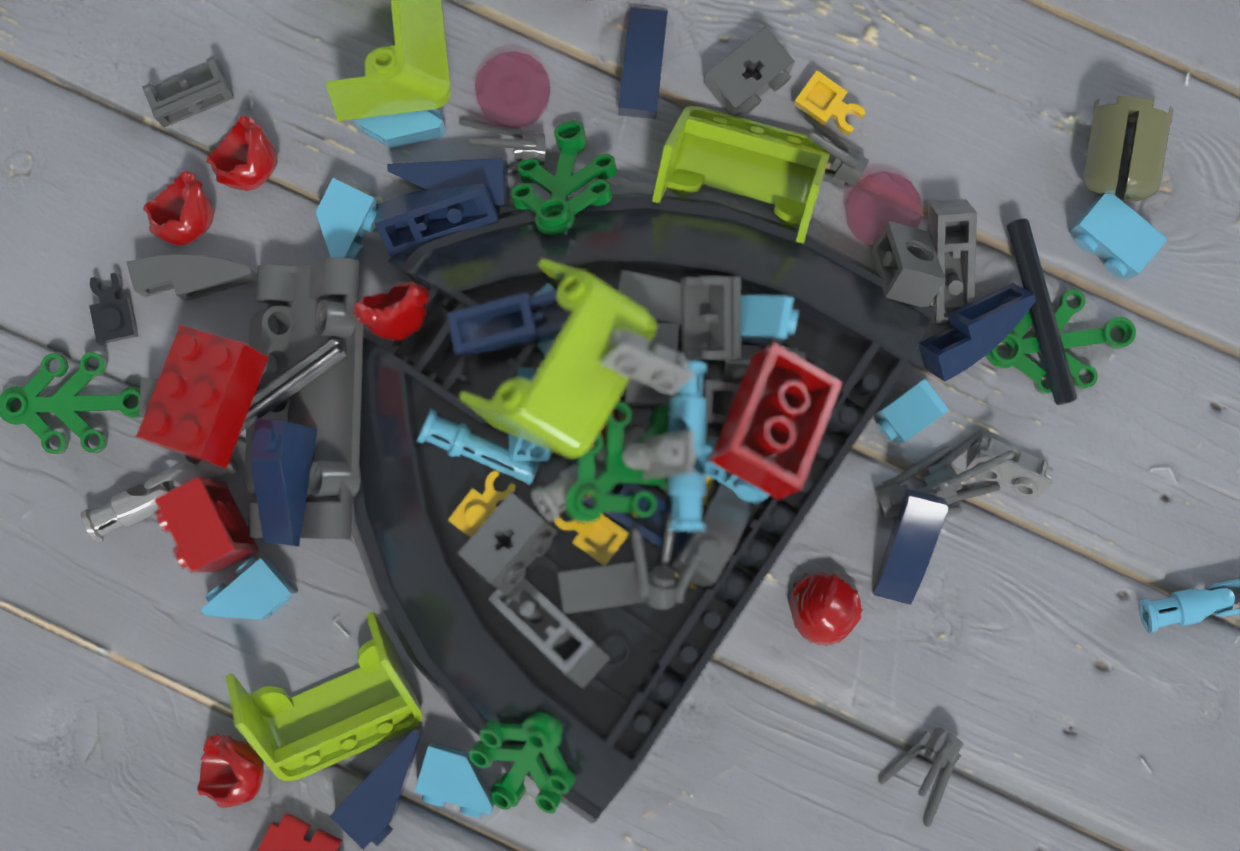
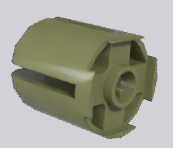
[1083,96,1174,202]

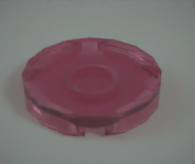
[475,51,551,128]
[845,171,923,247]

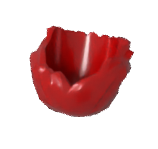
[206,115,278,191]
[143,171,214,246]
[353,282,430,341]
[789,572,863,646]
[197,733,264,808]

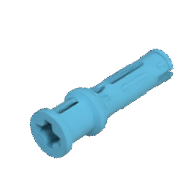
[417,408,540,485]

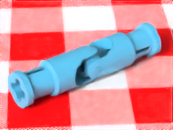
[668,362,707,532]
[1139,578,1240,633]

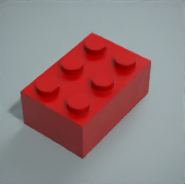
[136,325,269,469]
[709,342,843,500]
[154,477,260,573]

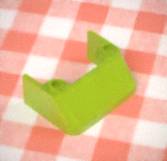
[326,0,452,121]
[652,106,830,244]
[459,258,657,458]
[225,612,423,781]

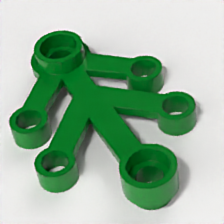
[511,121,617,234]
[986,290,1136,394]
[0,352,141,455]
[565,402,669,523]
[469,712,575,813]

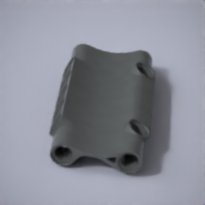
[244,258,365,539]

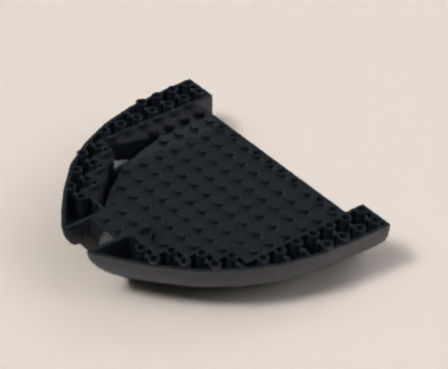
[351,193,937,824]

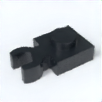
[89,273,138,344]

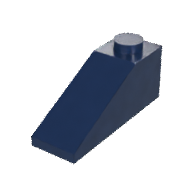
[387,158,510,214]
[374,184,499,256]
[249,419,318,547]
[330,726,423,850]

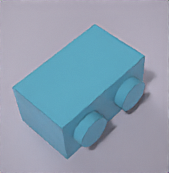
[1069,193,1168,280]

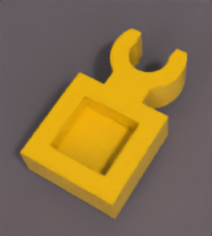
[793,70,866,136]
[448,470,516,538]
[554,514,629,566]

